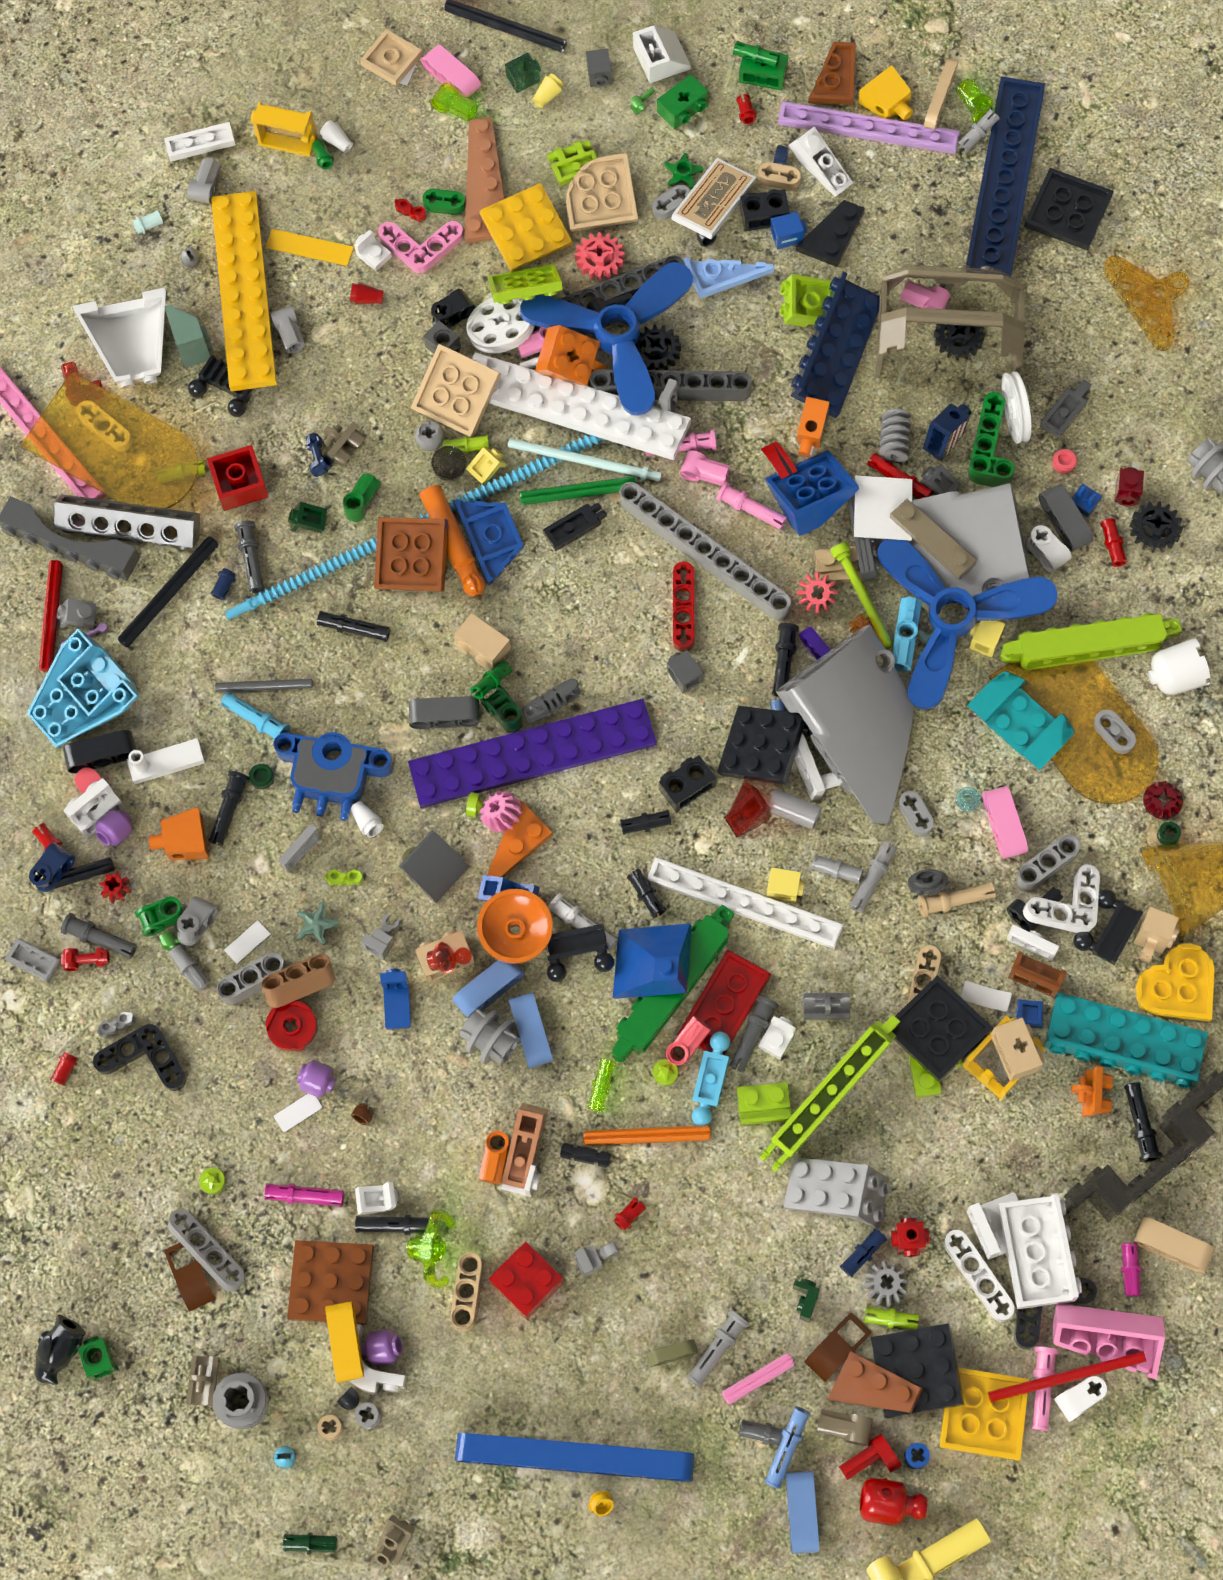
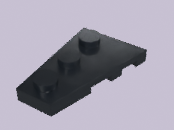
[795,200,865,267]

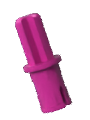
[1120,1243,1142,1297]

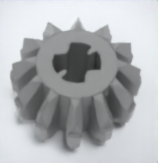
[864,1261,909,1307]

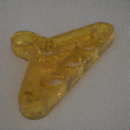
[1103,256,1189,351]

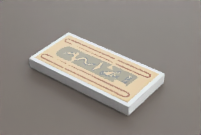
[672,158,756,239]

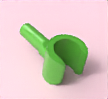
[630,88,655,114]
[159,932,181,950]

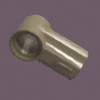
[817,1409,873,1446]

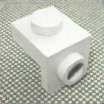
[355,1182,398,1215]

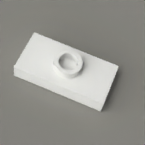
[1007,925,1059,961]

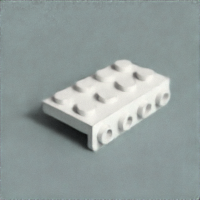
[998,1193,1082,1309]

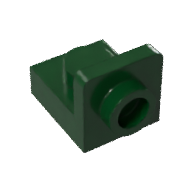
[288,502,327,533]
[793,1278,820,1323]

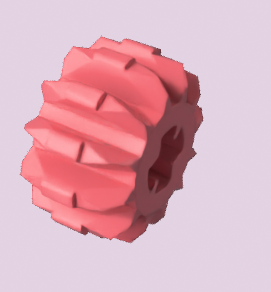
[797,572,838,613]

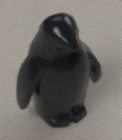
[34,1314,86,1385]

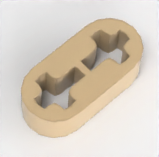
[758,162,801,190]

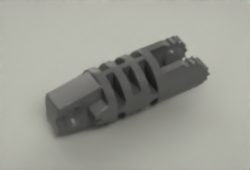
[522,678,581,723]

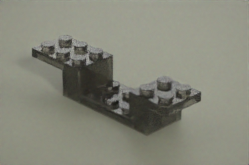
[1064,1070,1223,1223]

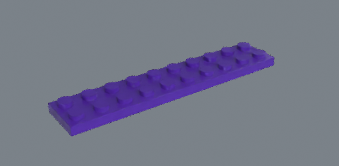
[408,698,657,809]

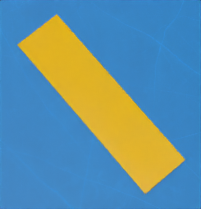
[265,229,353,266]

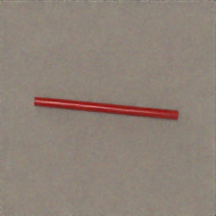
[988,1351,1146,1402]

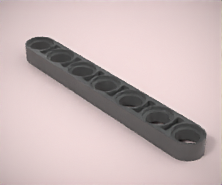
[559,255,684,308]

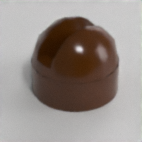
[351,1103,374,1126]

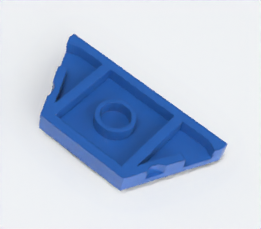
[453,499,524,585]

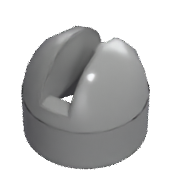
[181,247,200,268]

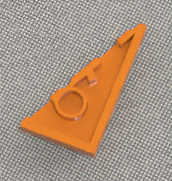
[487,799,552,877]

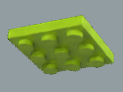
[487,264,563,304]

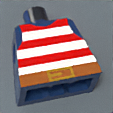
[922,404,971,461]

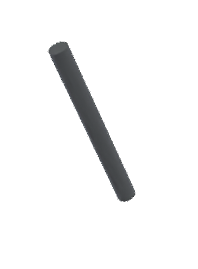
[215,679,313,692]

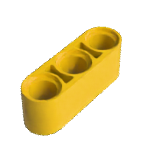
[325,1301,364,1383]

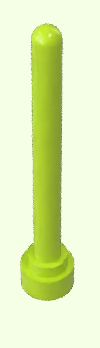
[830,542,892,649]

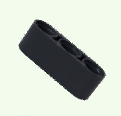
[63,730,136,773]

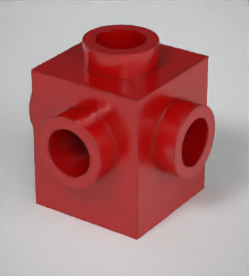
[891,1218,930,1257]

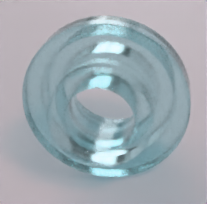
[955,787,981,812]

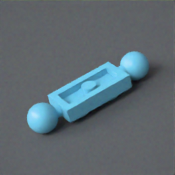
[692,1031,730,1126]

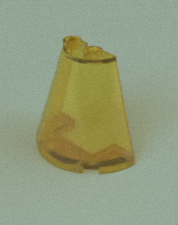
[1140,842,1223,940]

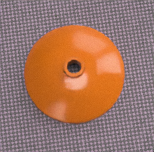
[477,889,553,964]

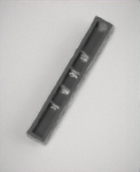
[848,494,880,580]

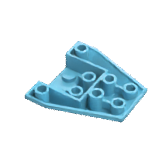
[27,628,139,748]

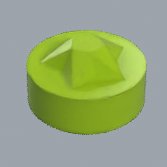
[466,792,484,818]
[653,1059,678,1086]
[199,1168,226,1195]

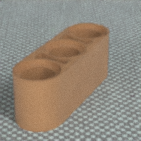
[261,954,335,1008]

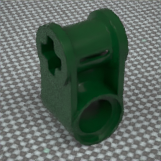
[480,685,523,733]

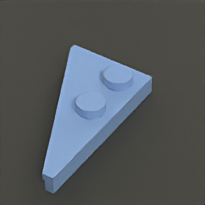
[683,258,774,299]

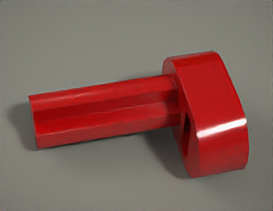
[839,1434,902,1480]

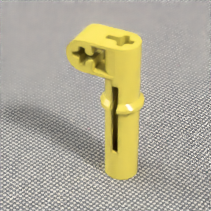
[867,1518,991,1580]

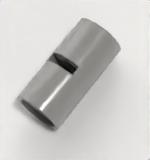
[766,789,822,830]

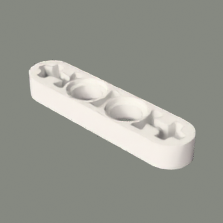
[944,1230,1014,1322]

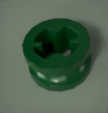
[1157,821,1181,846]

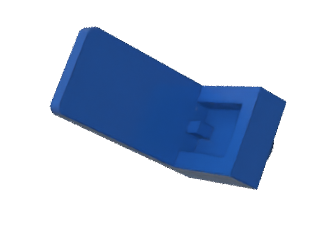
[380,968,411,1030]

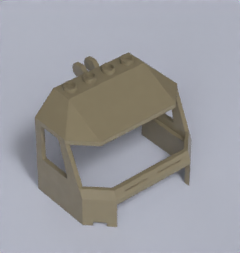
[875,262,1025,378]

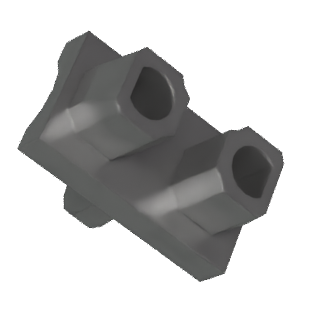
[803,992,850,1020]

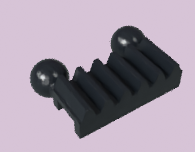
[188,355,253,417]
[1073,889,1143,965]
[547,924,614,982]

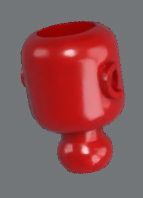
[860,1478,927,1526]

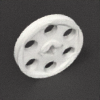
[466,298,535,353]
[1001,371,1031,444]

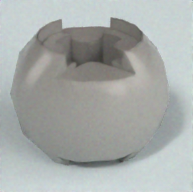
[415,421,444,451]

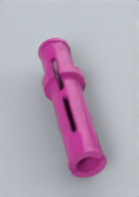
[264,1183,344,1207]

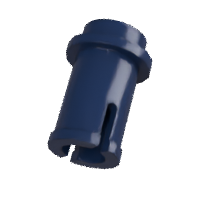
[210,568,236,600]

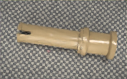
[918,882,996,918]

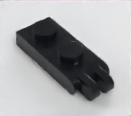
[543,503,607,552]

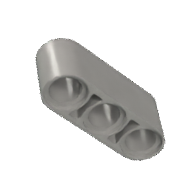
[1016,835,1080,892]
[216,952,287,1005]

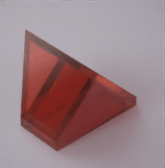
[724,781,770,838]

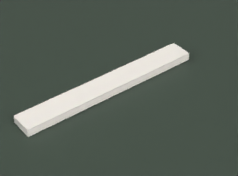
[647,857,843,949]

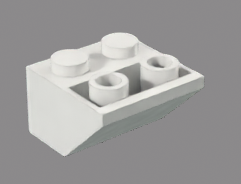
[633,25,691,83]

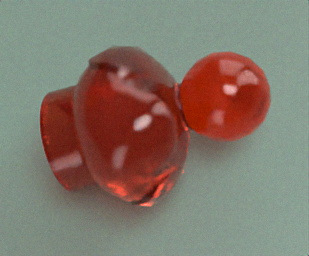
[427,942,472,973]

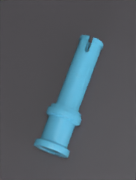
[221,692,290,739]

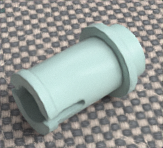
[132,210,163,234]

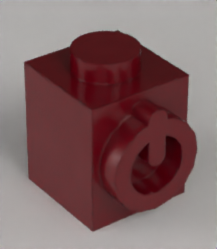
[1114,467,1144,507]

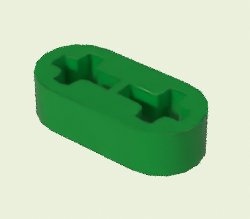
[422,189,466,215]

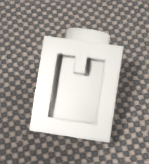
[354,230,392,272]
[758,1016,796,1060]

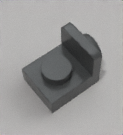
[920,464,961,495]

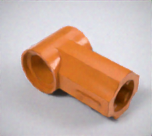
[479,1131,510,1185]

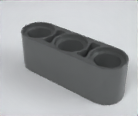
[1038,484,1094,552]
[409,696,480,729]

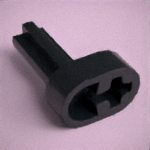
[1006,887,1063,932]

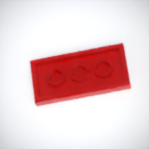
[677,949,771,1055]

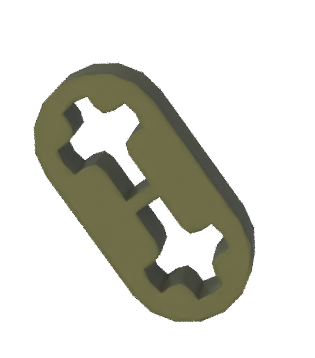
[647,1339,698,1367]

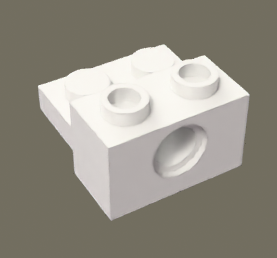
[63,778,125,839]

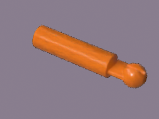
[419,485,486,597]

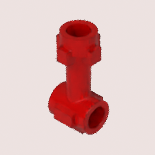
[61,947,110,972]

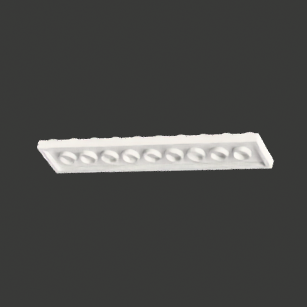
[472,352,691,460]

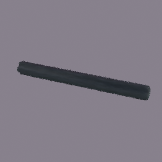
[444,0,567,52]
[118,536,218,648]

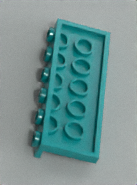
[1044,992,1208,1089]

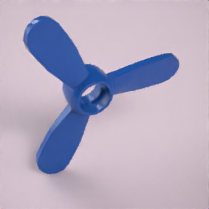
[520,262,693,416]
[878,539,1057,710]

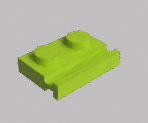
[736,1082,792,1126]

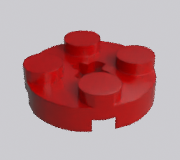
[265,1000,317,1052]

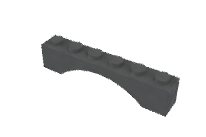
[0,496,140,581]

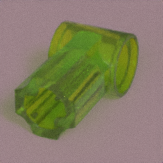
[956,79,993,124]
[430,83,478,122]

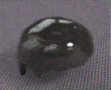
[431,446,467,482]

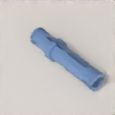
[764,1406,810,1488]

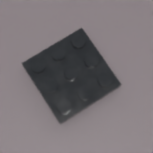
[1024,168,1114,251]
[717,705,806,785]
[892,975,993,1082]
[871,1323,965,1418]

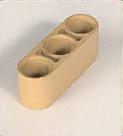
[1134,1217,1215,1274]
[450,1252,484,1332]

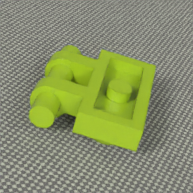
[546,140,597,187]

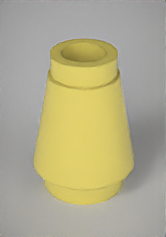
[532,74,564,108]

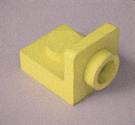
[466,447,507,485]

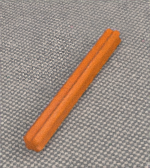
[583,1125,711,1146]

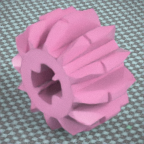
[480,790,523,833]

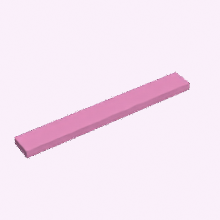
[0,367,107,500]

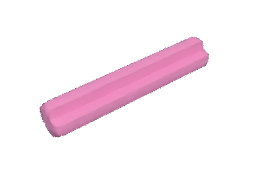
[722,1353,795,1404]

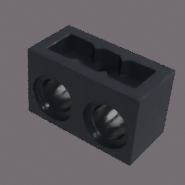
[740,189,790,232]
[659,755,716,812]

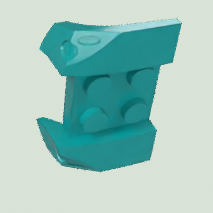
[967,671,1075,771]

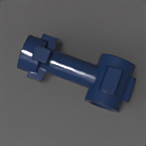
[305,433,332,477]

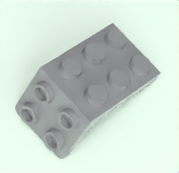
[783,1157,890,1229]

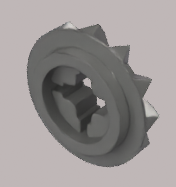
[908,869,949,896]

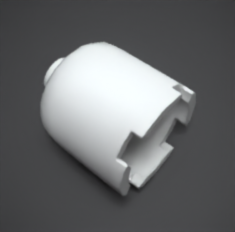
[1148,638,1210,695]

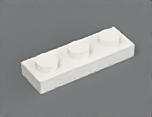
[164,122,236,162]

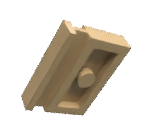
[814,546,866,584]

